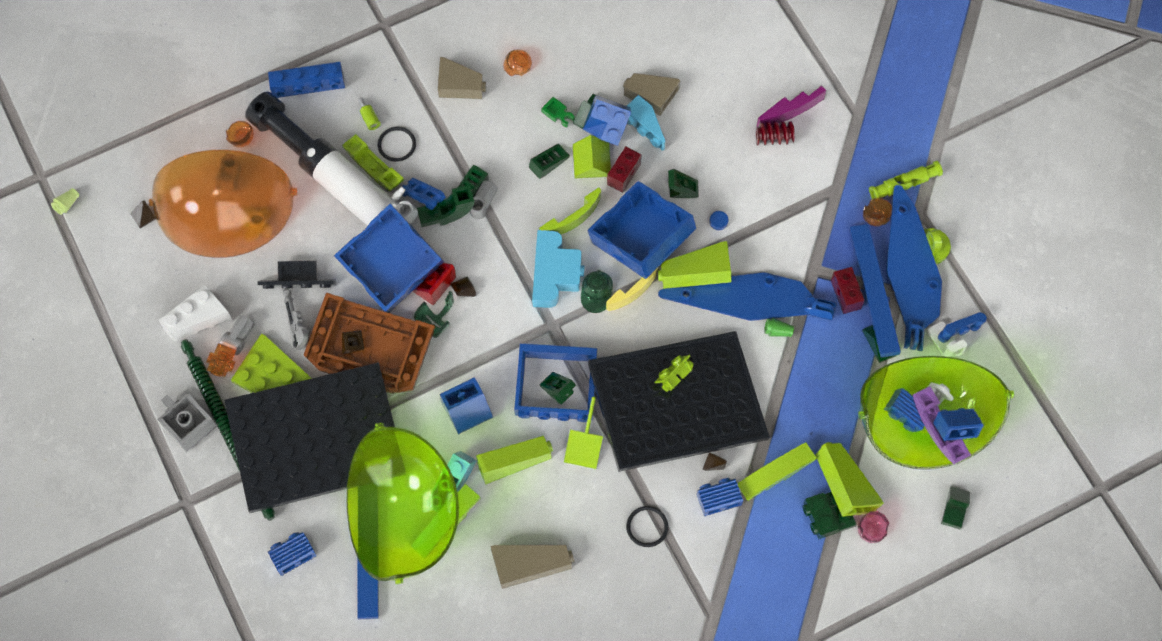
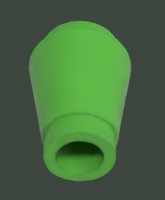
[764,318,794,337]

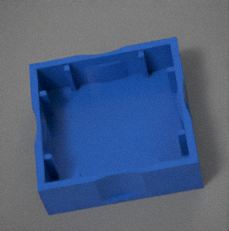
[587,181,697,279]
[334,204,445,313]

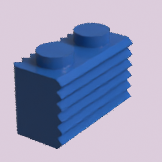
[884,388,925,432]
[933,408,983,441]
[696,478,743,517]
[268,532,317,576]

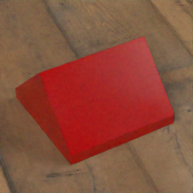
[412,263,456,306]

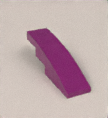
[756,85,826,128]

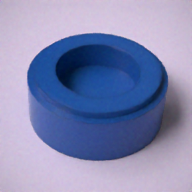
[709,211,729,231]

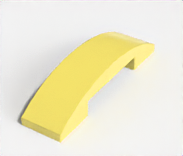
[606,266,660,311]

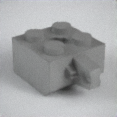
[157,394,216,452]

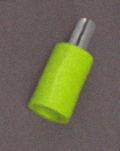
[358,98,381,130]

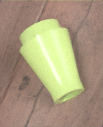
[51,188,80,215]

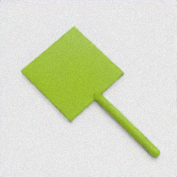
[564,396,603,469]

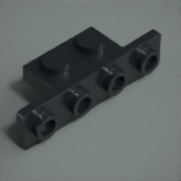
[257,261,336,289]

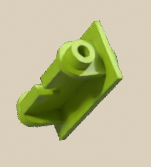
[655,355,694,392]

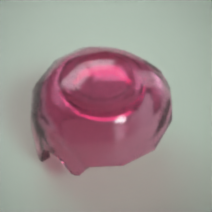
[858,511,890,544]

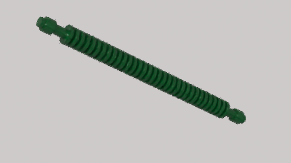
[181,339,275,521]

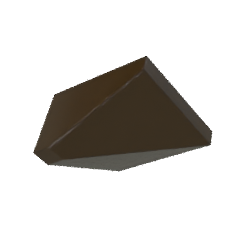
[130,200,156,229]
[450,277,477,297]
[342,331,364,354]
[702,453,727,471]

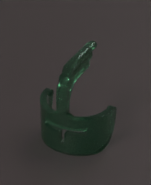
[414,291,454,338]

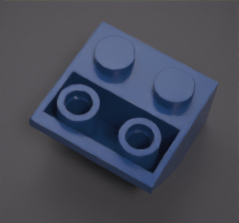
[439,377,493,435]

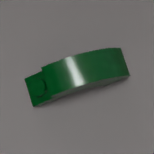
[417,185,474,228]

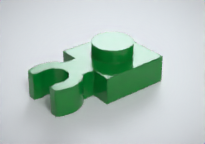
[541,97,574,128]

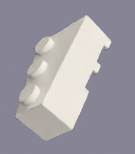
[159,285,232,342]

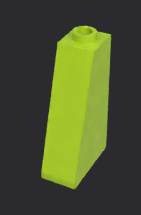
[658,241,731,289]
[476,435,553,485]
[815,442,884,516]

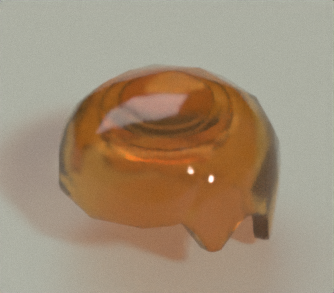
[503,49,532,76]
[225,121,254,148]
[863,198,892,227]

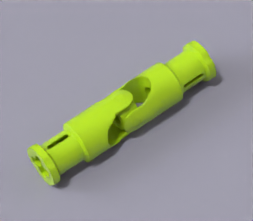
[869,161,943,202]

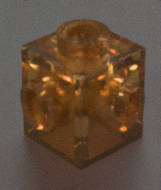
[206,343,236,377]

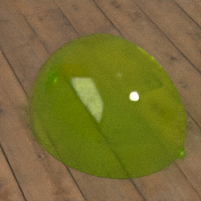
[858,356,1015,470]
[346,423,459,585]

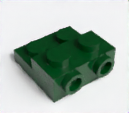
[802,492,857,540]

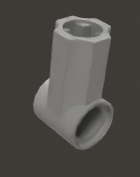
[470,180,498,219]
[219,315,255,355]

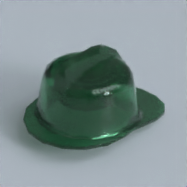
[581,270,613,313]

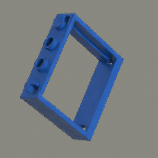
[514,343,597,422]

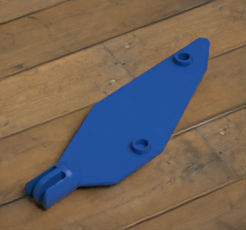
[887,185,942,351]
[658,272,837,321]

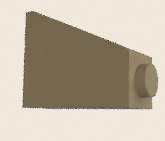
[438,57,486,99]
[623,73,680,116]

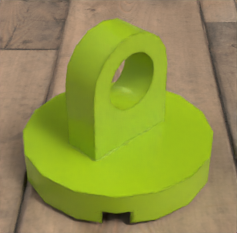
[924,228,951,264]

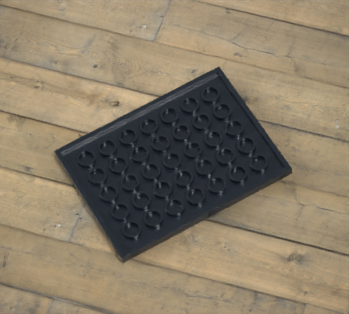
[588,331,770,472]
[224,362,406,513]

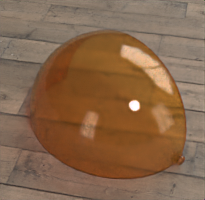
[149,150,298,258]

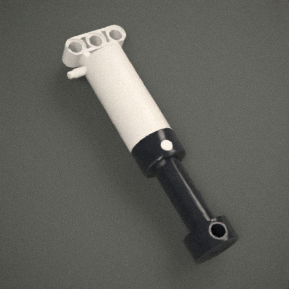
[245,91,418,226]

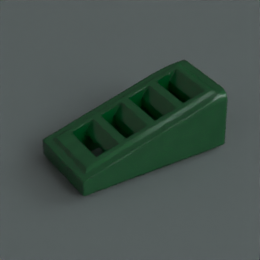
[529,143,570,179]
[457,164,489,197]

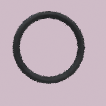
[377,127,416,162]
[626,506,668,547]

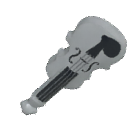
[283,289,310,350]

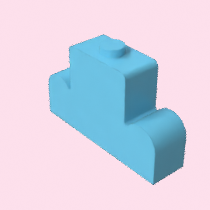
[532,230,585,308]

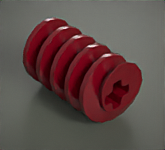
[756,121,795,146]

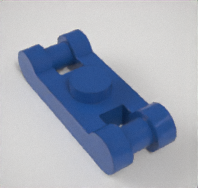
[401,178,446,210]
[938,312,987,343]

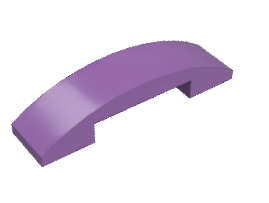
[913,386,971,464]

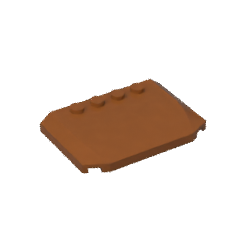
[304,293,435,394]

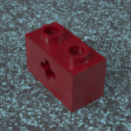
[607,146,642,193]
[831,267,865,314]

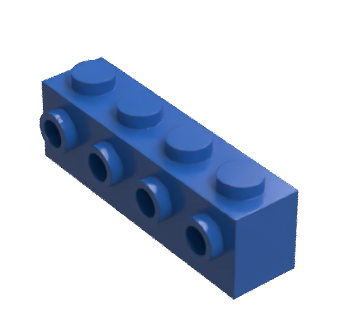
[268,62,345,98]

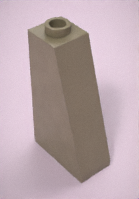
[490,545,575,589]

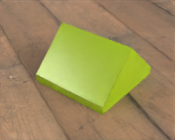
[573,135,611,179]

